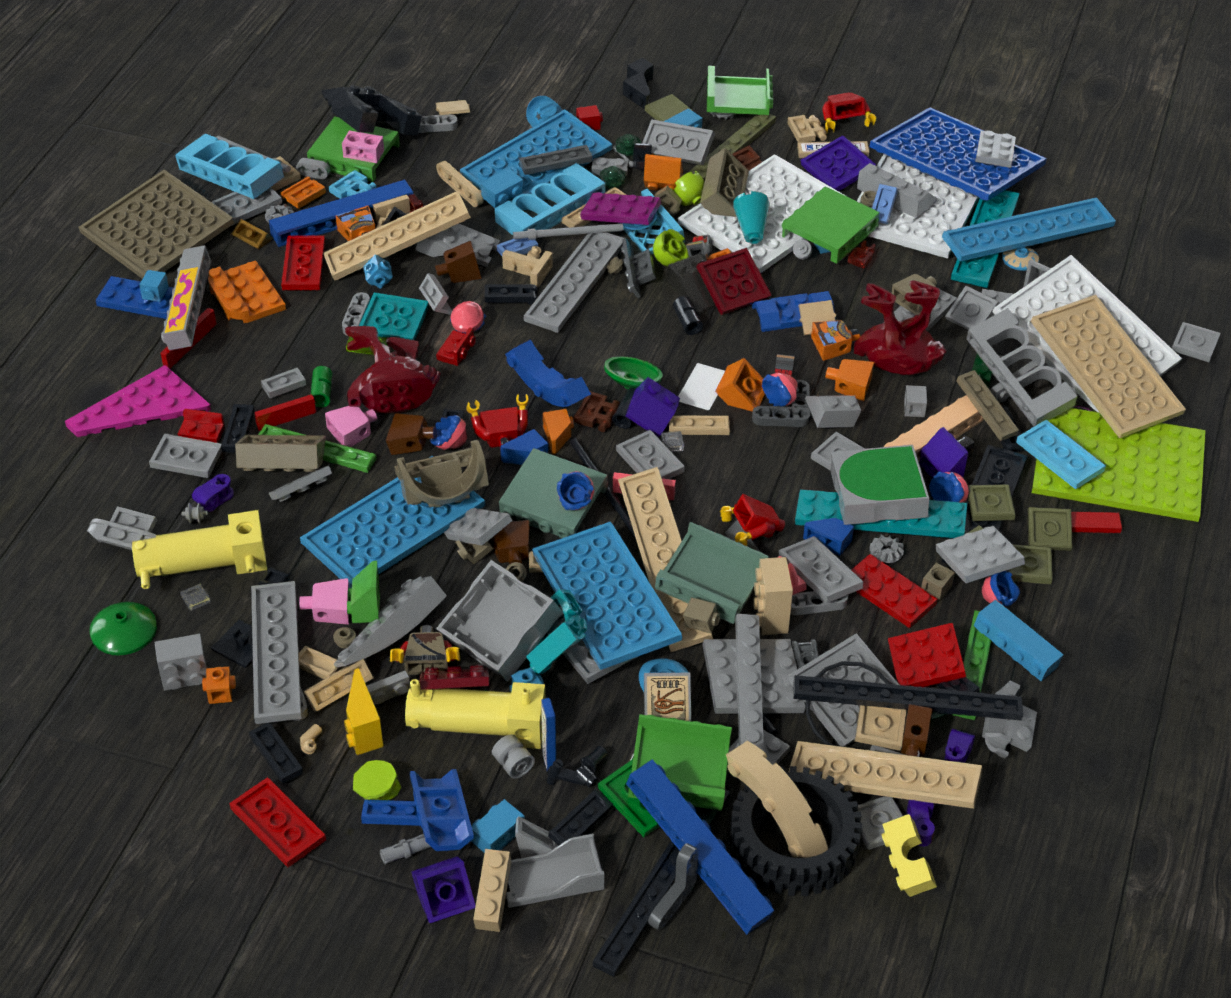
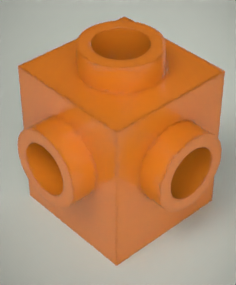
[202,667,236,704]

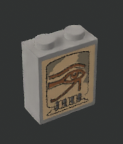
[644,672,691,721]

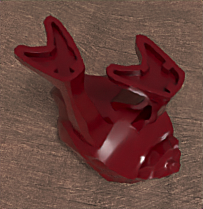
[854,280,947,376]
[345,326,441,413]

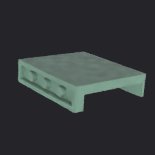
[499,448,608,538]
[655,522,769,624]

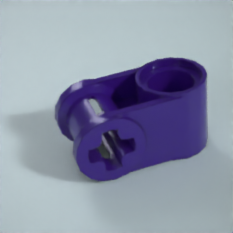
[192,474,234,512]
[944,728,975,763]

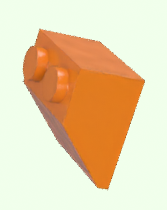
[644,154,683,190]
[715,358,765,411]

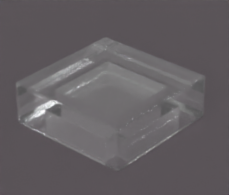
[661,431,684,452]
[180,584,210,611]

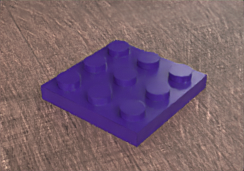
[801,135,876,191]

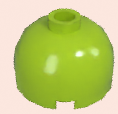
[671,171,705,206]
[653,229,689,267]

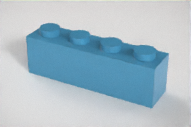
[973,600,1063,681]

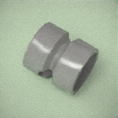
[492,734,535,779]

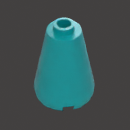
[733,191,770,244]

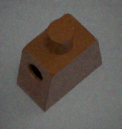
[435,241,482,283]
[386,414,437,455]
[489,520,529,564]
[901,704,932,758]

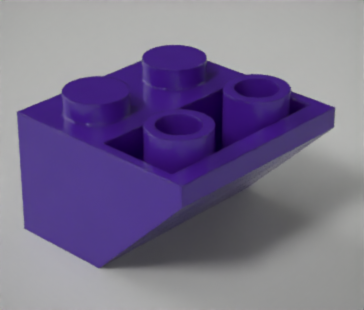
[919,427,968,478]

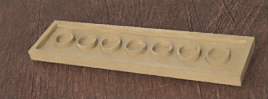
[323,191,471,280]
[789,741,982,809]

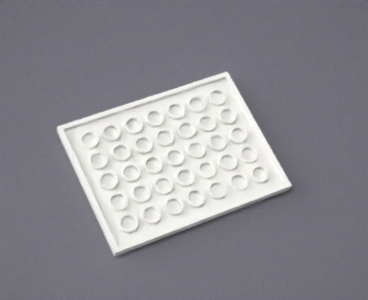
[678,154,844,273]
[857,154,979,258]
[992,255,1182,413]

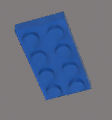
[96,276,173,319]

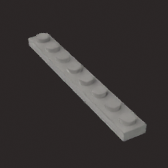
[735,614,764,751]

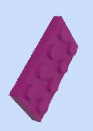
[580,192,661,225]

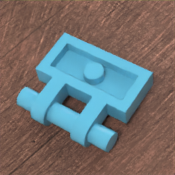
[329,170,376,199]

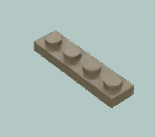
[956,370,1019,441]

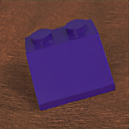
[626,377,680,437]
[411,857,476,923]

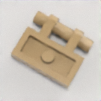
[788,115,827,142]

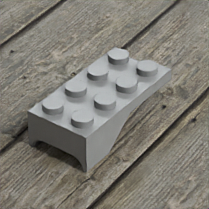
[416,223,500,267]
[506,834,604,908]

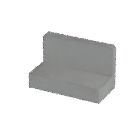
[419,273,452,315]

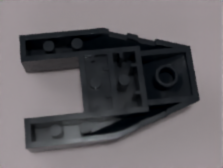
[321,85,422,135]

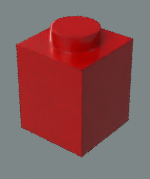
[576,105,603,130]

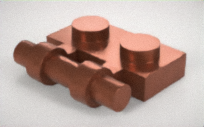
[574,391,620,432]

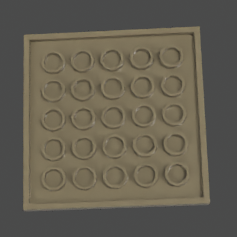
[78,170,234,279]

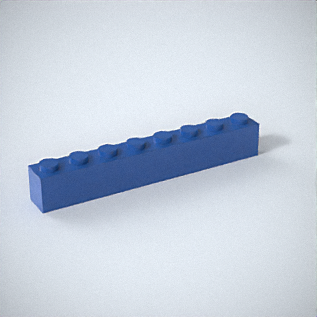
[269,180,414,247]
[626,759,774,935]

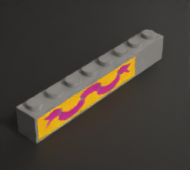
[161,245,211,350]

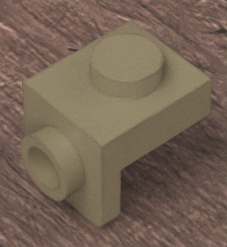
[654,185,682,216]
[456,540,494,564]

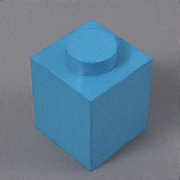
[139,270,168,302]

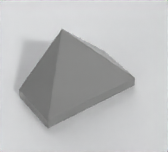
[515,816,558,858]

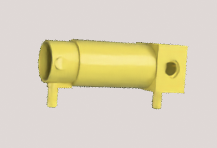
[132,510,267,589]
[405,679,546,749]

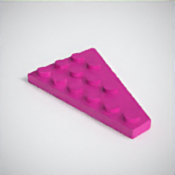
[65,365,211,437]

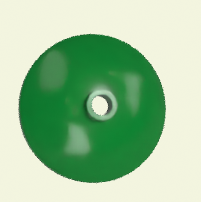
[604,356,663,389]
[90,602,157,655]

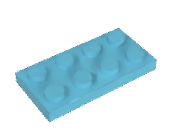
[1016,420,1106,489]

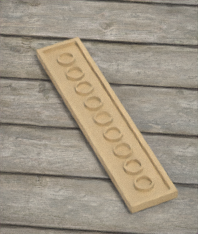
[618,467,713,652]

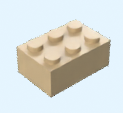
[753,557,793,635]

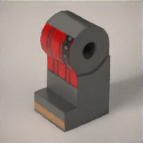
[686,234,712,263]
[775,354,795,377]

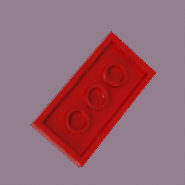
[281,235,325,290]
[851,554,938,628]
[229,777,326,867]

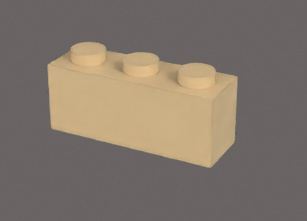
[473,849,511,932]

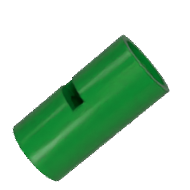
[310,366,333,408]

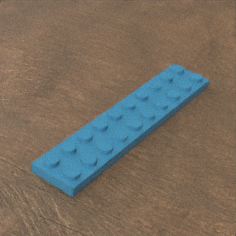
[942,198,1116,261]

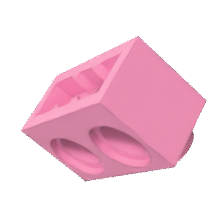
[342,130,384,163]

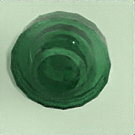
[616,134,641,155]
[599,166,625,188]

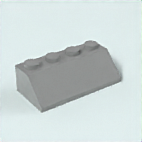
[857,163,937,218]

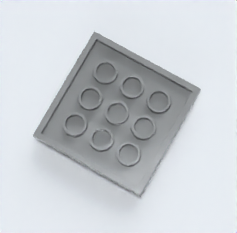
[787,633,899,747]
[703,639,805,714]

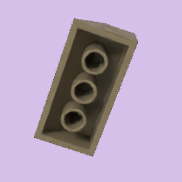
[700,148,749,217]
[235,435,326,472]

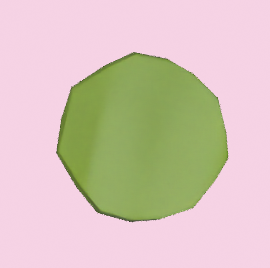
[353,760,401,800]

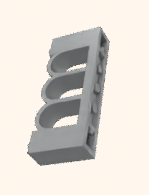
[967,308,1077,426]

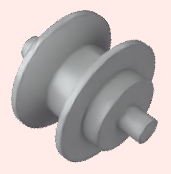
[793,239,812,259]
[182,503,208,524]

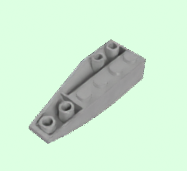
[334,576,447,667]

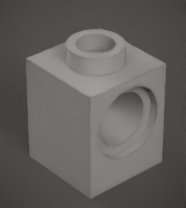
[904,385,927,417]

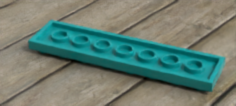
[951,190,1020,288]
[795,490,967,538]

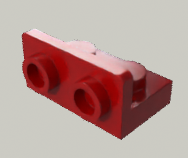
[436,327,476,366]
[178,409,225,443]

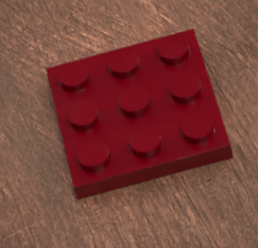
[697,248,772,315]
[419,665,489,690]

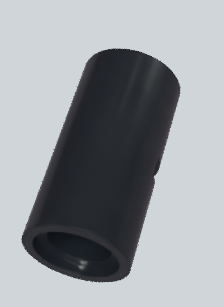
[673,296,703,335]
[612,388,636,429]

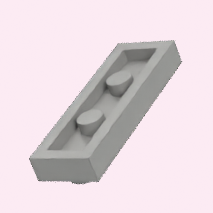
[269,466,332,502]

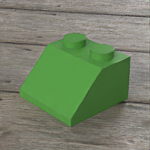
[347,561,380,623]

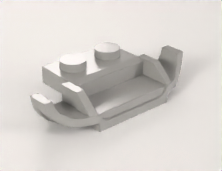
[87,506,157,550]
[982,680,1037,758]

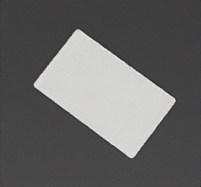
[678,363,725,410]

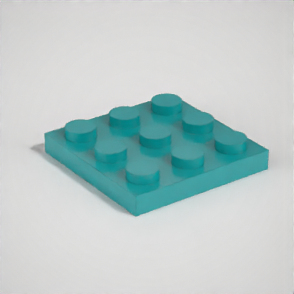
[359,293,429,340]

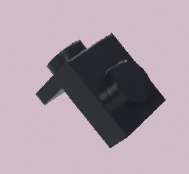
[633,143,652,171]

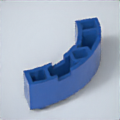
[505,340,591,407]

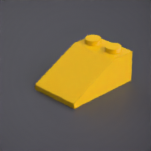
[344,668,383,755]

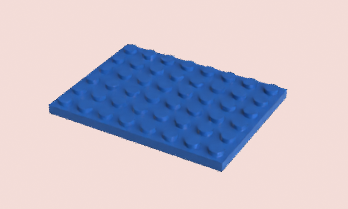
[870,107,1047,201]

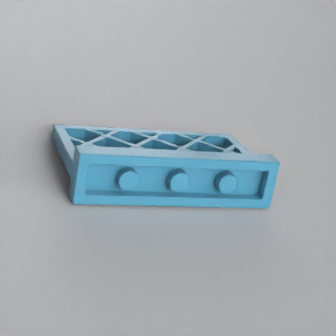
[618,189,685,254]

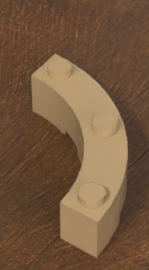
[726,741,828,858]

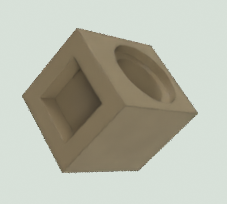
[921,563,955,602]
[683,597,720,633]

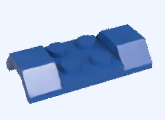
[752,291,836,332]
[410,769,474,851]

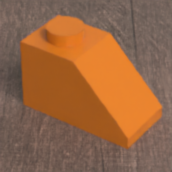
[543,409,574,455]

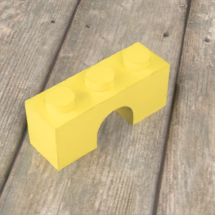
[881,814,937,897]

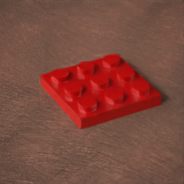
[888,623,966,687]

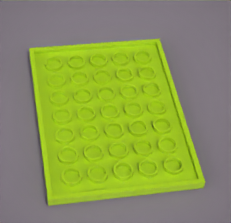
[1032,408,1205,522]

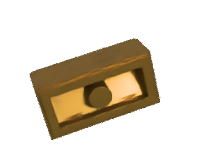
[231,219,273,249]

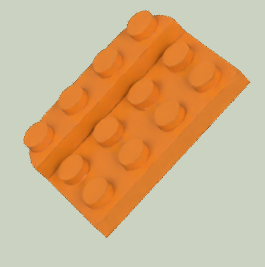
[208,260,286,323]

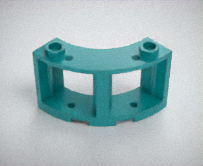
[526,589,587,674]

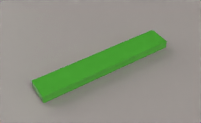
[258,424,376,473]
[952,610,991,720]

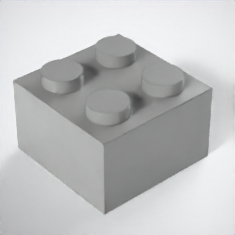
[155,634,207,691]

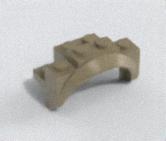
[394,440,489,507]

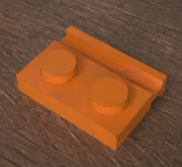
[281,176,326,209]

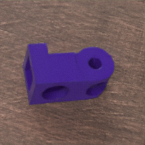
[906,800,935,847]

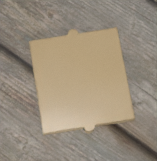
[436,100,470,115]
[798,300,836,336]

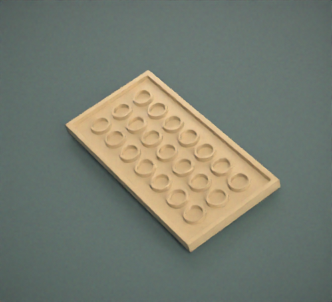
[1031,295,1186,438]

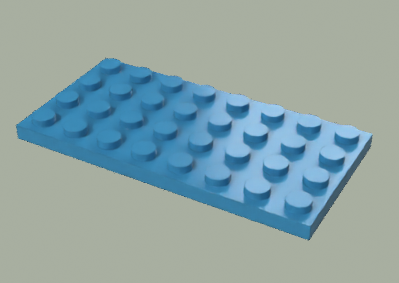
[460,109,612,202]
[300,456,485,588]
[532,522,682,670]

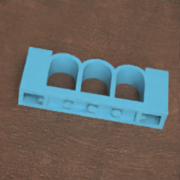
[175,134,284,199]
[495,163,605,235]

